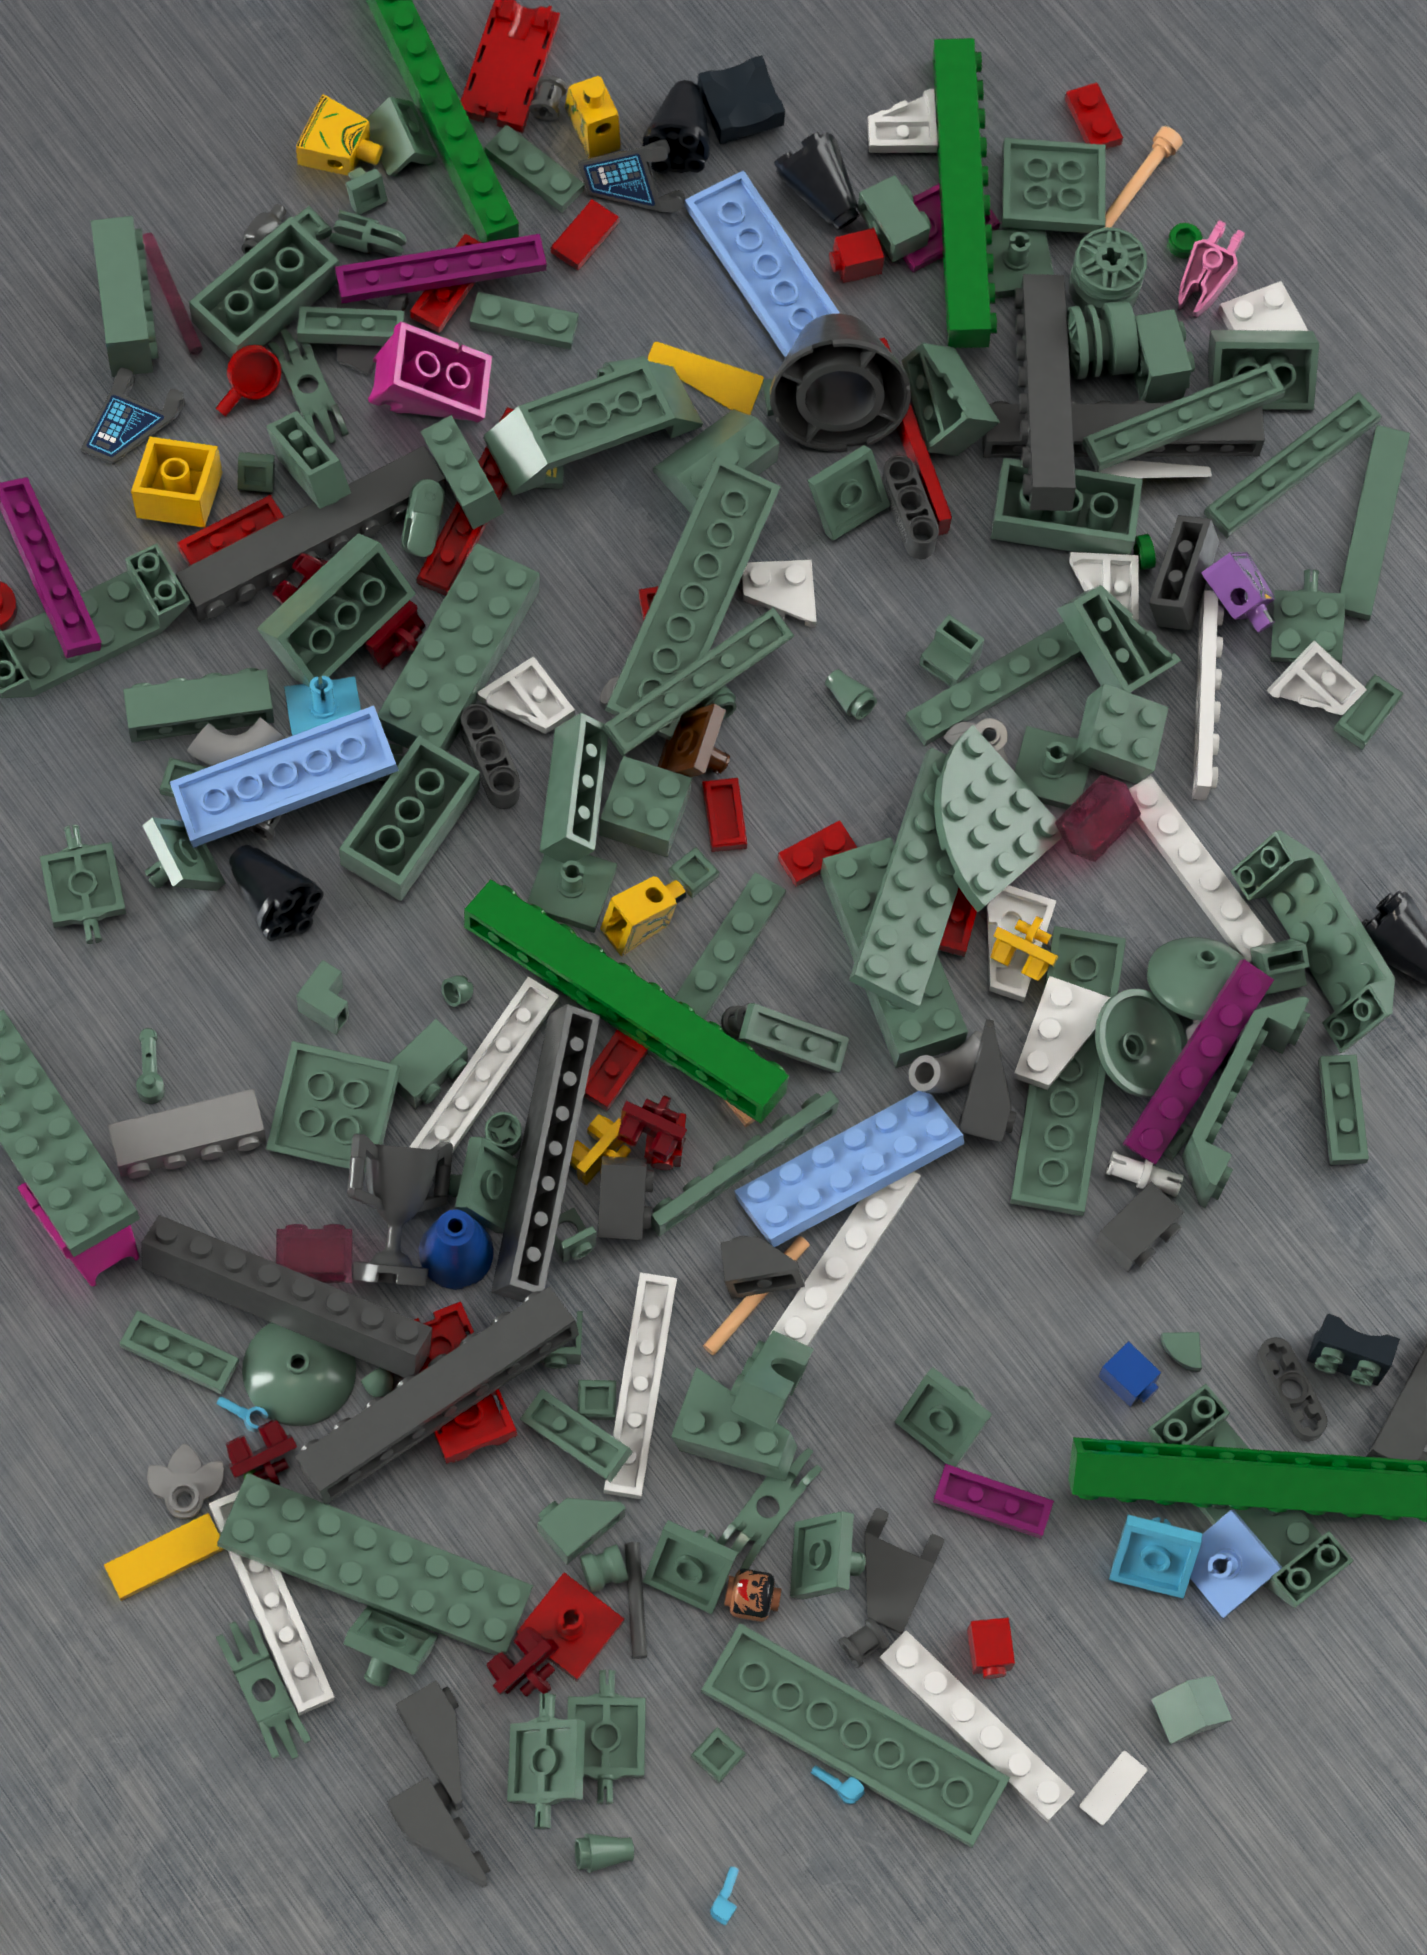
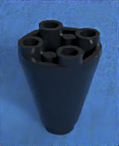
[642,80,710,173]
[774,132,860,230]
[229,845,324,941]
[1361,891,1427,985]

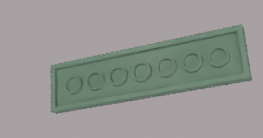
[605,456,781,740]
[849,747,959,1013]
[1010,926,1126,1216]
[0,1009,140,1257]
[217,1473,533,1656]
[701,1623,1010,1848]

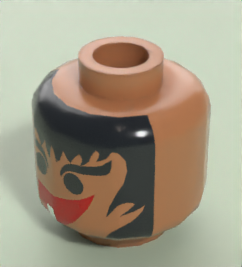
[724,1569,782,1622]

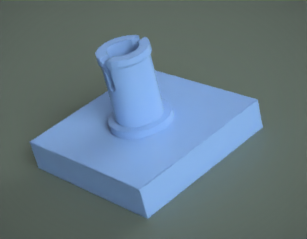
[1190,1509,1282,1618]

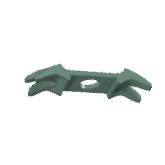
[268,329,349,444]
[717,1448,823,1569]
[216,1619,311,1759]

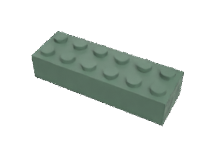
[377,543,540,752]
[820,837,968,1068]

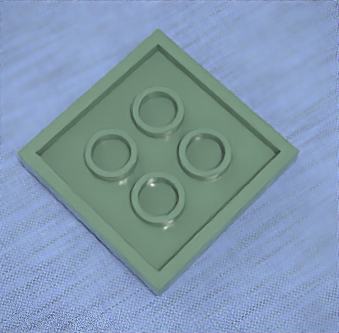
[1001,138,1106,233]
[266,1041,401,1173]

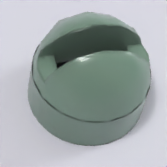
[441,975,474,1007]
[361,1367,394,1397]

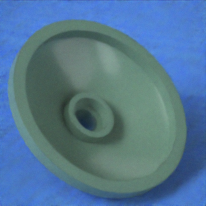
[1147,937,1246,1021]
[1095,989,1187,1098]
[242,1322,356,1426]

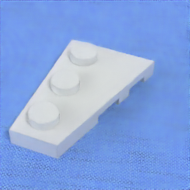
[987,885,1056,1002]
[1013,976,1111,1090]

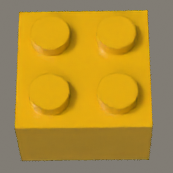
[131,436,223,528]

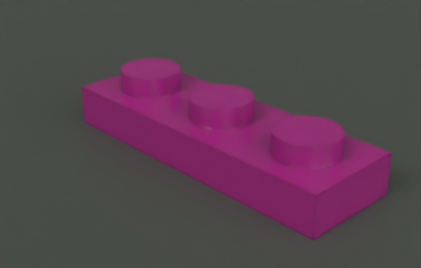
[933,1464,1054,1539]

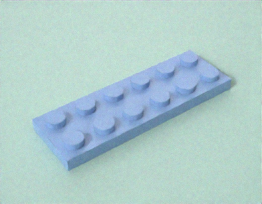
[684,170,840,358]
[170,705,399,848]
[734,1091,965,1247]

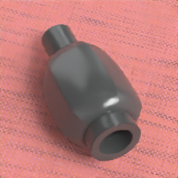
[241,204,286,254]

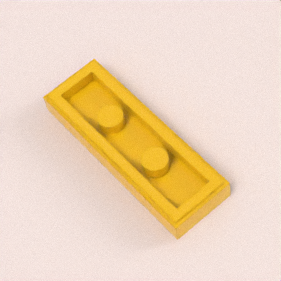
[104,1513,225,1601]

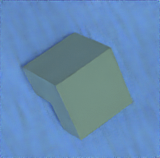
[919,614,985,687]
[1250,939,1310,995]
[296,960,349,1035]
[1151,1675,1233,1744]

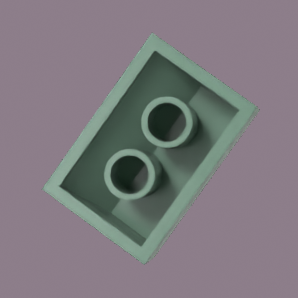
[1208,330,1320,410]
[652,410,780,513]

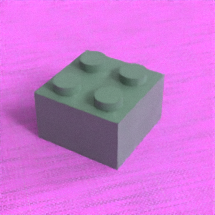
[1132,309,1195,403]
[1073,683,1169,784]
[599,756,692,857]

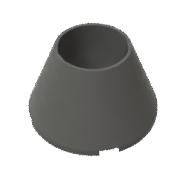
[770,313,911,451]

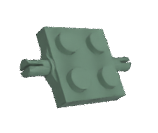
[1271,569,1346,665]
[39,825,126,944]
[567,1670,646,1805]
[507,1693,585,1829]

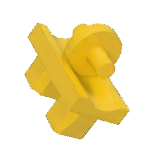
[990,916,1058,982]
[570,1114,631,1186]

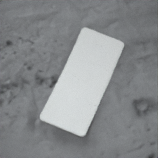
[1079,1751,1147,1825]

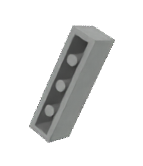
[108,1089,266,1179]

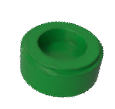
[1167,223,1203,259]
[1133,533,1156,570]

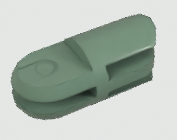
[329,210,406,257]
[401,479,445,557]

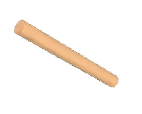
[703,1236,810,1356]

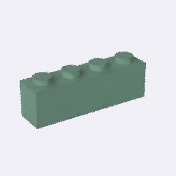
[123,668,274,743]
[539,712,608,863]

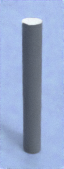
[624,1542,648,1659]

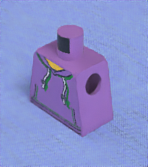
[1201,552,1276,633]

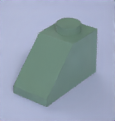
[537,1498,626,1565]

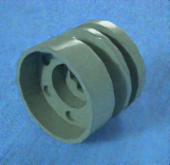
[1069,227,1147,319]
[1066,301,1139,380]

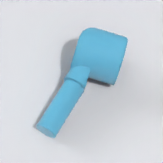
[217,1396,268,1432]
[811,1765,865,1804]
[710,1867,739,1925]

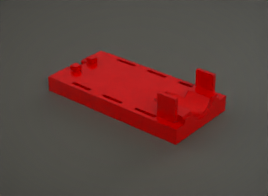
[460,0,560,133]
[414,1301,517,1464]

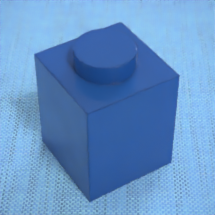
[1098,1341,1161,1408]

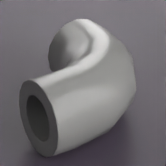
[187,717,287,766]
[908,1031,1002,1094]

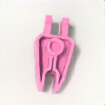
[1178,220,1245,318]

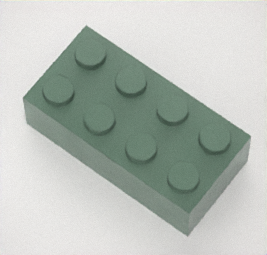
[91,216,159,377]
[189,216,339,358]
[990,458,1143,555]
[257,533,416,687]
[339,735,480,901]

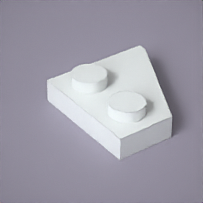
[867,89,938,153]
[1218,281,1308,331]
[1069,552,1139,623]
[741,560,817,628]
[1267,640,1367,715]
[477,656,575,734]

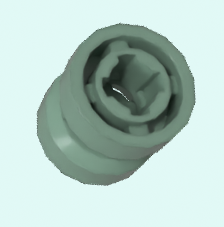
[485,1112,522,1156]
[580,1544,628,1593]

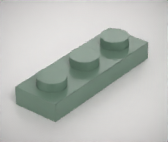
[484,125,585,213]
[470,292,579,350]
[297,306,405,346]
[739,1003,849,1073]
[1318,1054,1369,1165]
[119,1310,239,1395]
[520,1389,633,1483]

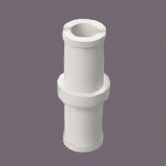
[1106,1151,1184,1198]

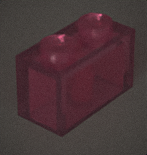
[1055,775,1141,862]
[276,1224,353,1283]

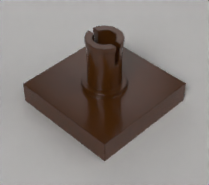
[657,704,730,777]

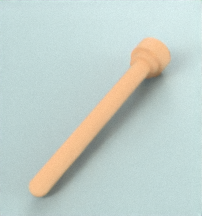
[1105,126,1183,228]

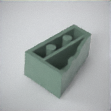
[902,343,1000,456]
[1057,585,1182,693]
[671,1367,798,1481]

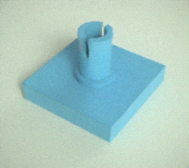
[284,676,361,736]
[1109,1515,1203,1599]

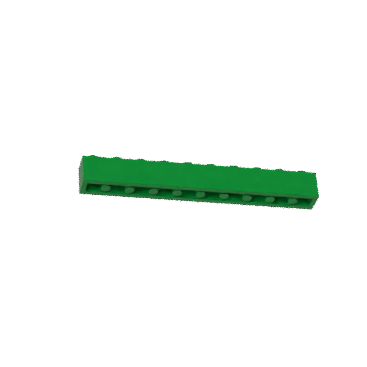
[366,0,519,243]
[933,38,997,348]
[464,879,789,1124]
[1068,1437,1427,1522]

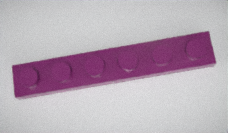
[335,234,547,304]
[0,477,102,658]
[1123,959,1274,1165]

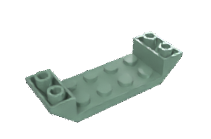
[483,361,703,496]
[0,543,190,698]
[1230,830,1395,1053]
[1181,996,1311,1208]
[1147,1384,1354,1608]

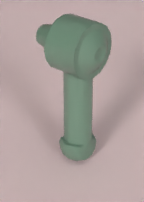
[136,1028,165,1104]

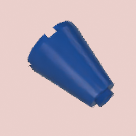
[419,1210,494,1290]

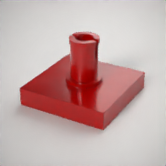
[516,1572,625,1682]

